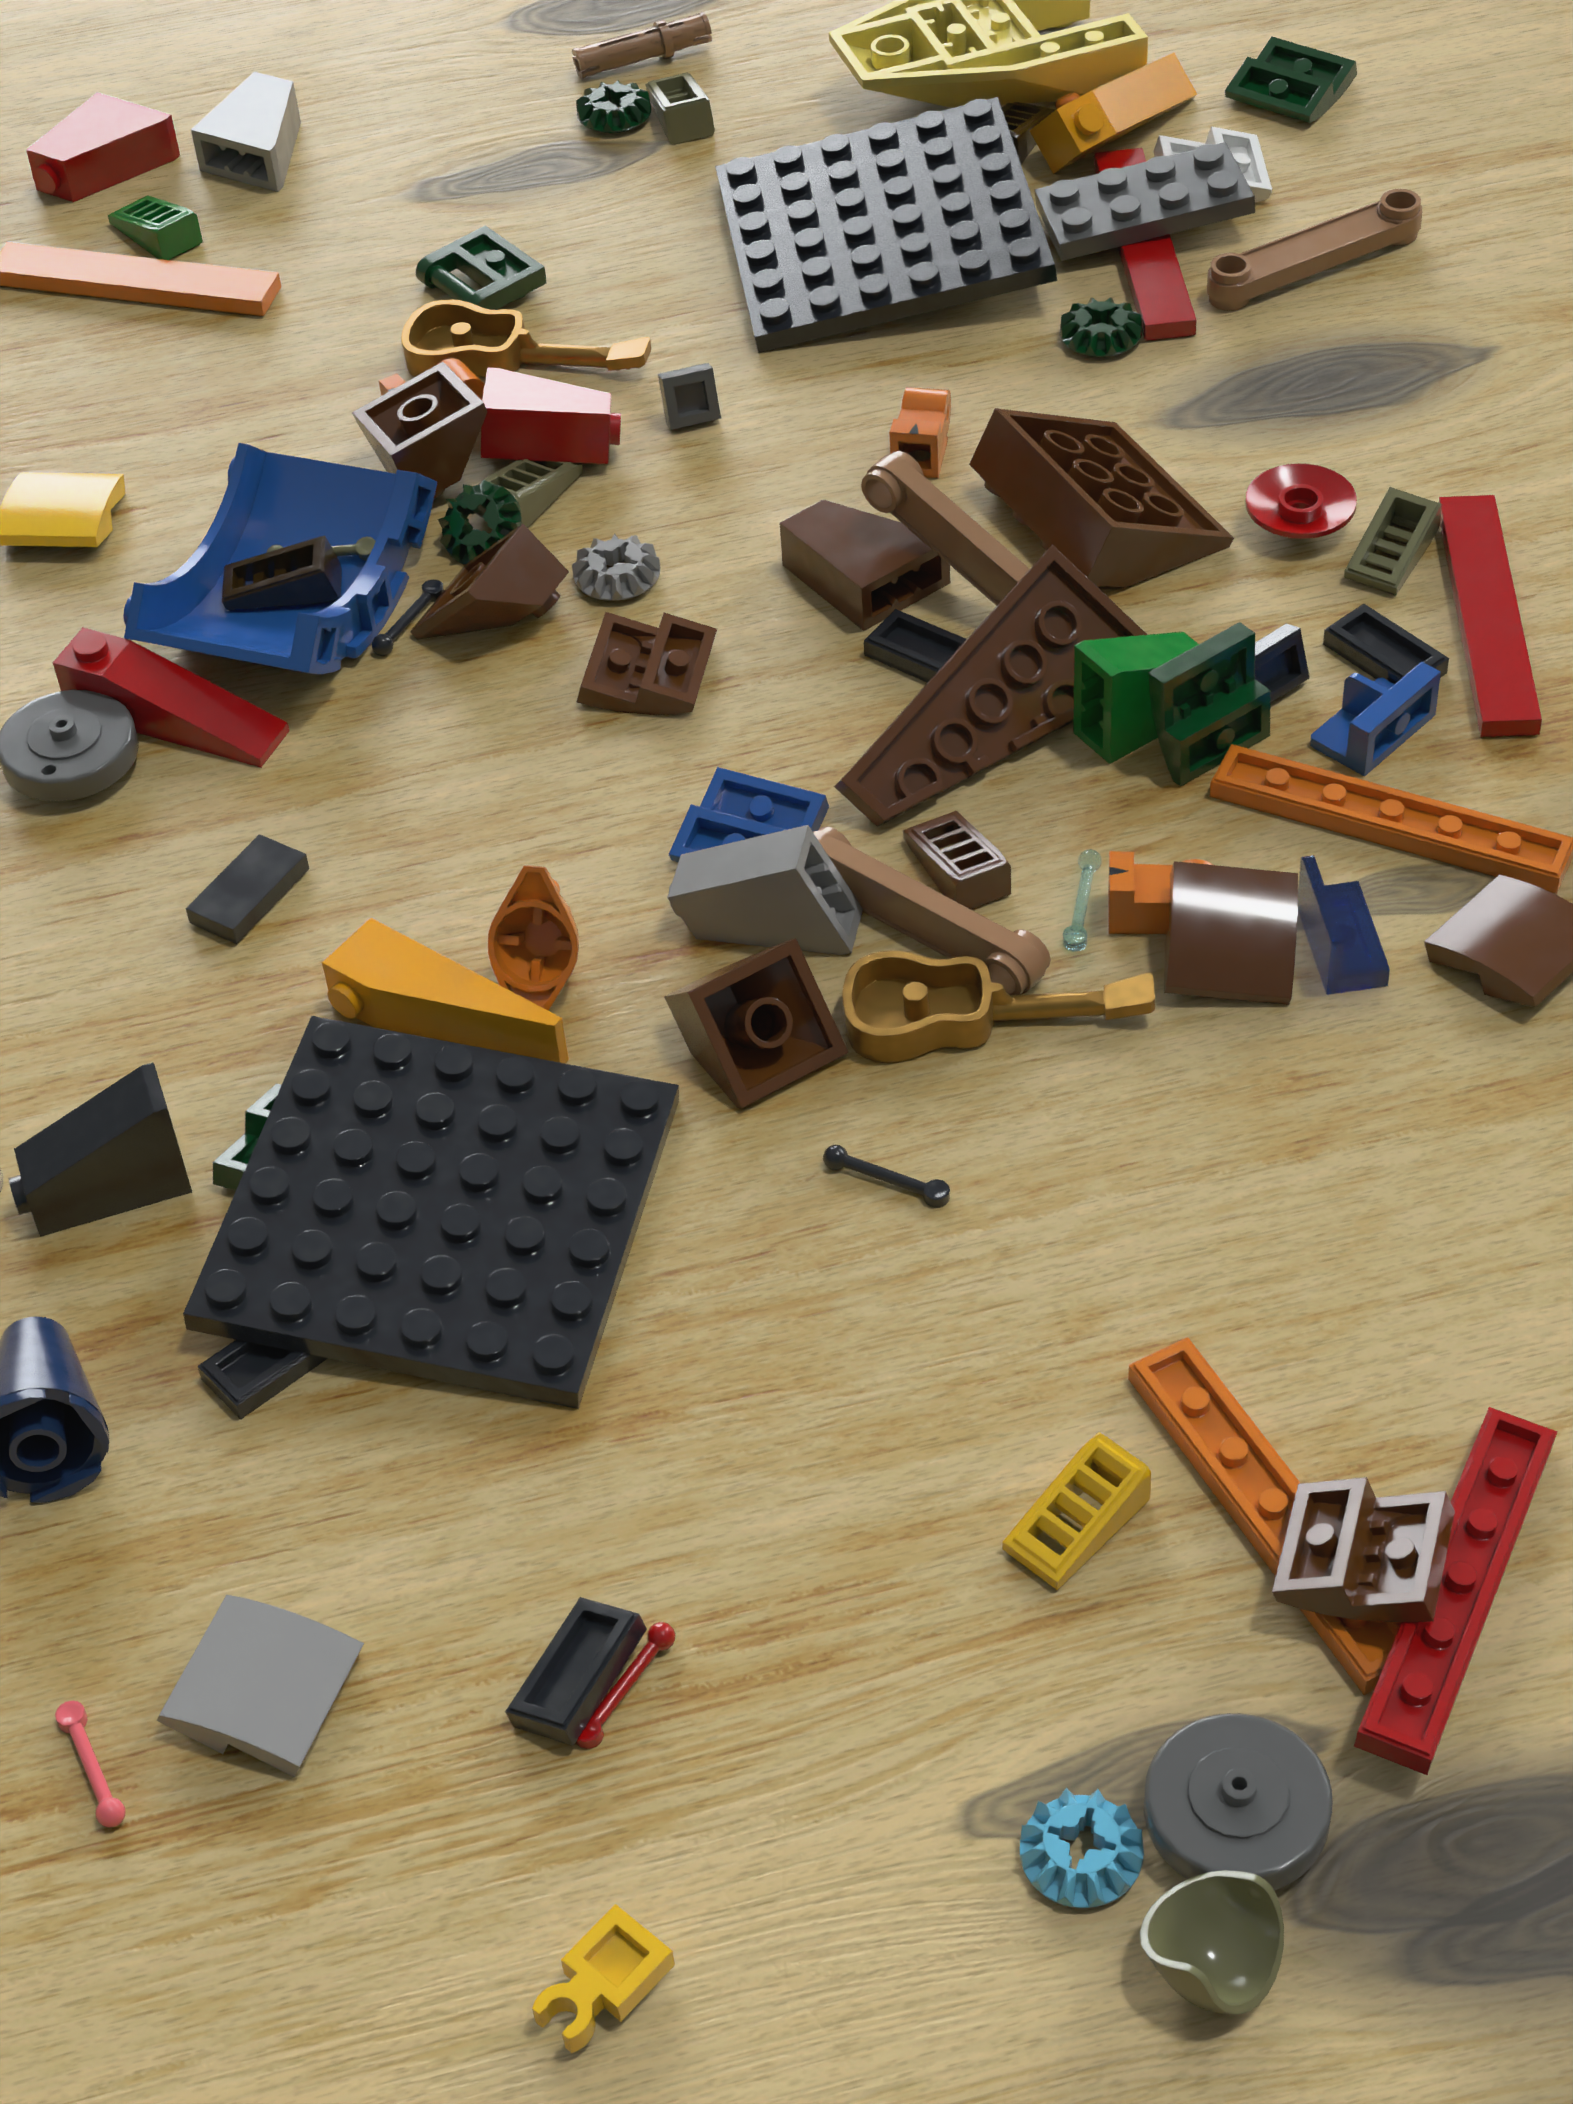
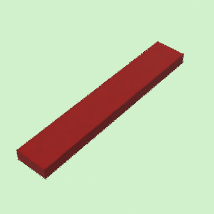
[1094,148,1197,341]
[1438,495,1542,737]
[1354,1407,1558,1775]

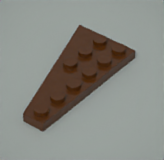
[834,545,1148,827]

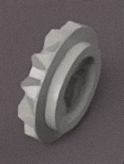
[572,533,660,601]

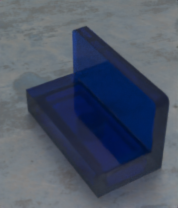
[1298,855,1390,995]

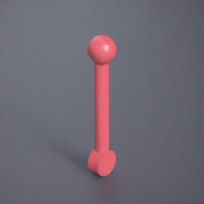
[55,1701,125,1828]

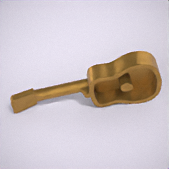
[401,300,652,377]
[842,951,1155,1063]

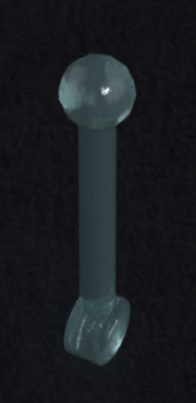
[1063,849,1102,952]

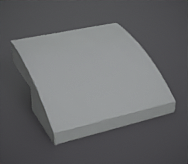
[157,1595,364,1777]

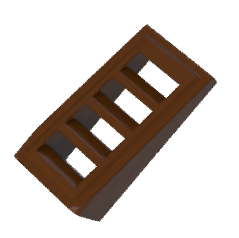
[903,811,1011,909]

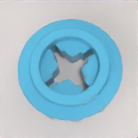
[1020,1788,1144,1908]

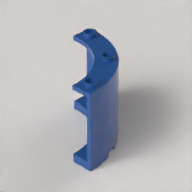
[123,443,437,674]

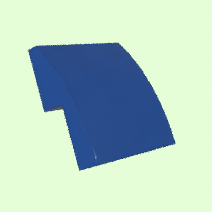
[669,767,829,862]

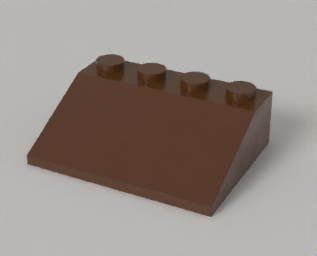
[969,408,1234,588]

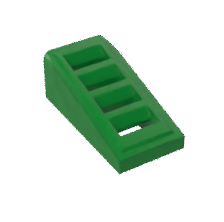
[108,195,203,260]

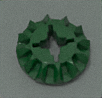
[576,80,652,133]
[1060,297,1142,357]
[438,480,522,565]

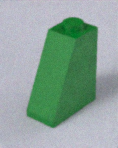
[1073,632,1199,764]

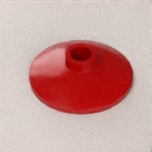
[1245,463,1357,539]

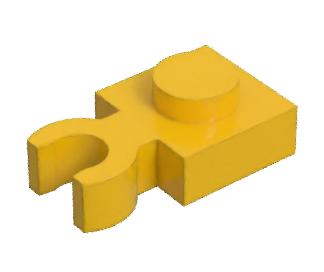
[532,1904,675,2053]

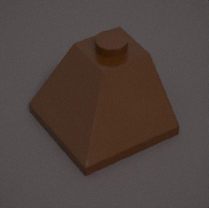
[352,362,488,499]
[410,524,569,640]
[664,938,849,1108]

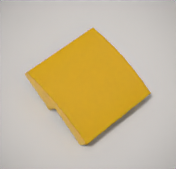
[0,472,126,547]

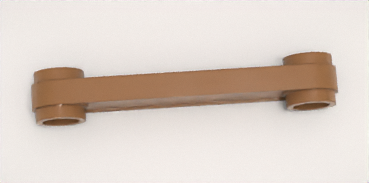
[1207,189,1422,311]
[861,451,1029,606]
[813,826,1051,995]

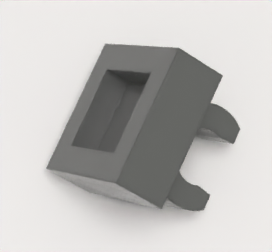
[658,363,721,430]

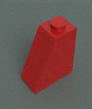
[26,92,180,202]
[481,368,621,464]

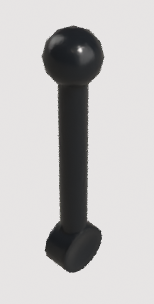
[372,579,444,656]
[823,1145,950,1208]

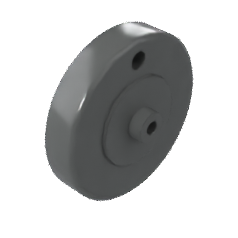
[0,690,139,801]
[1144,1713,1333,1890]

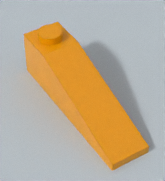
[1030,52,1197,174]
[322,918,569,1063]

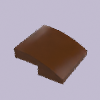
[576,612,717,715]
[1164,861,1298,1005]
[1424,875,1573,1007]
[1272,1477,1455,1622]

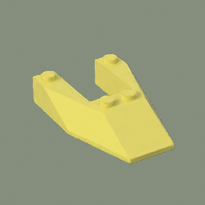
[829,0,1148,108]

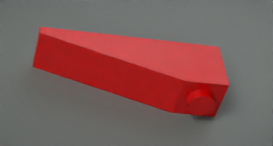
[52,627,290,768]

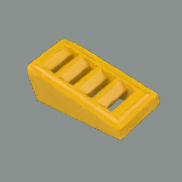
[1002,1432,1151,1590]

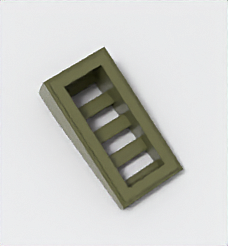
[645,72,715,145]
[478,459,583,528]
[1344,487,1442,595]

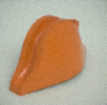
[488,865,579,1011]

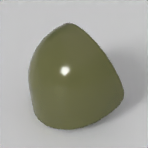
[1140,1870,1284,2015]

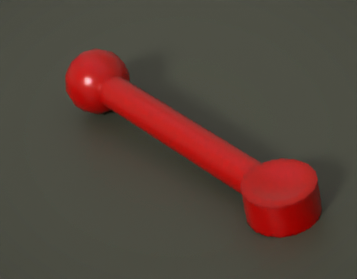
[576,1622,676,1749]

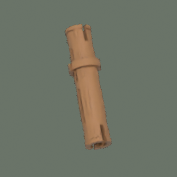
[572,12,712,79]

